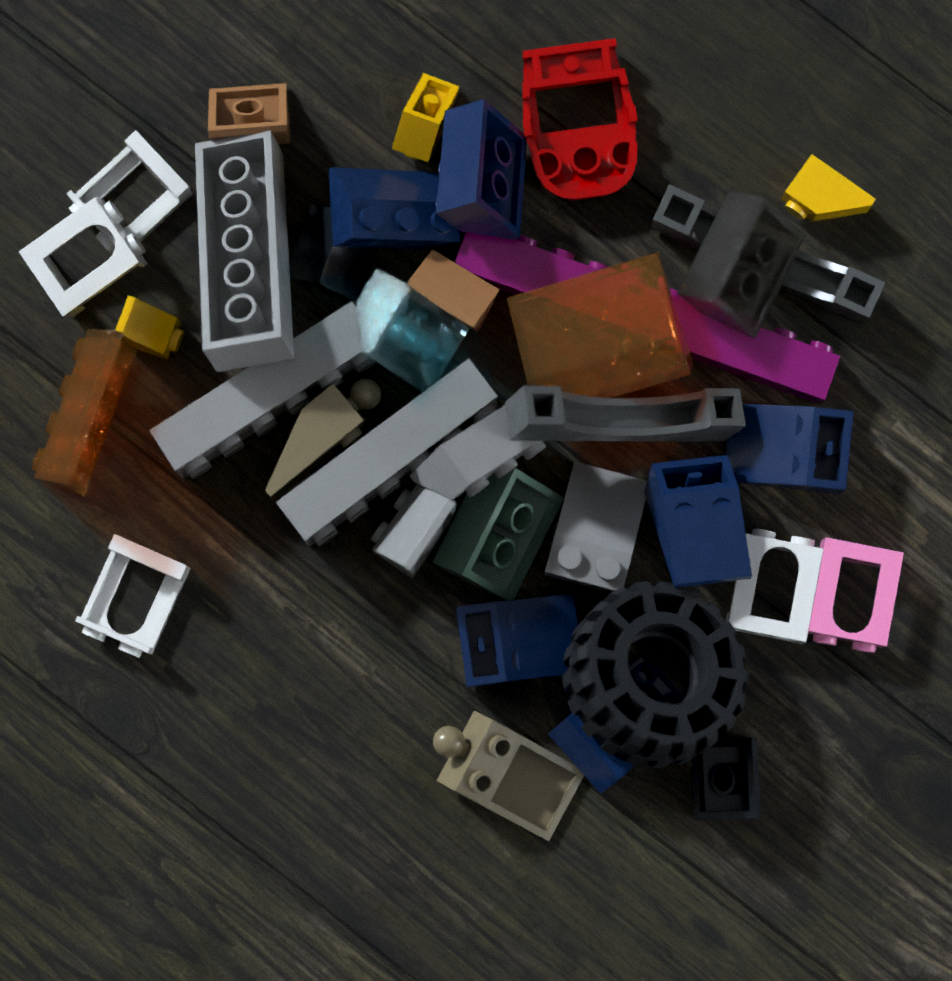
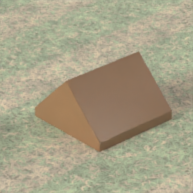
[208,83,291,144]
[405,249,499,332]

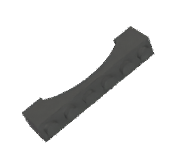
[650,184,886,325]
[505,386,746,442]

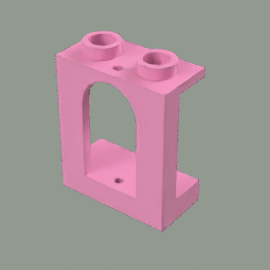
[808,537,904,653]

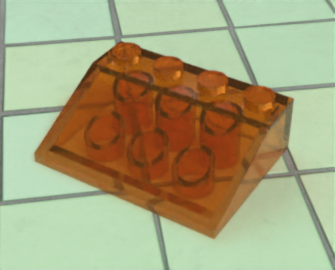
[507,252,693,398]
[32,329,137,497]

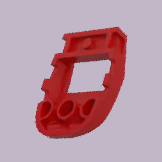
[522,38,638,200]

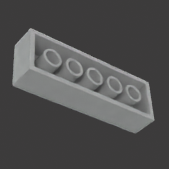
[195,130,294,372]
[149,302,381,479]
[276,358,498,547]

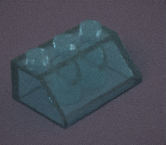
[356,268,469,392]

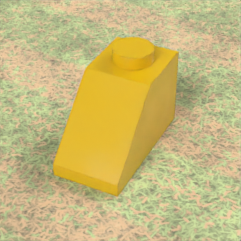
[392,73,460,162]
[781,154,876,222]
[114,295,184,360]

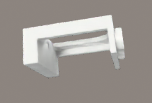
[67,130,192,253]
[19,197,148,318]
[726,529,823,644]
[75,534,191,658]

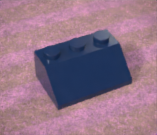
[436,99,527,240]
[329,167,460,250]

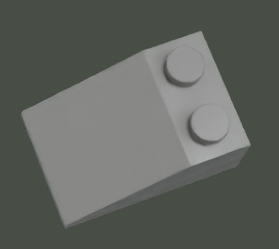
[544,461,647,593]
[371,484,456,579]

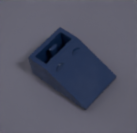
[725,404,854,494]
[644,455,752,588]
[456,594,578,688]
[548,650,683,794]

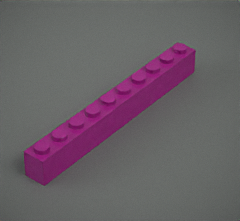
[455,232,840,405]

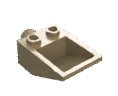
[265,379,381,504]
[433,711,584,841]

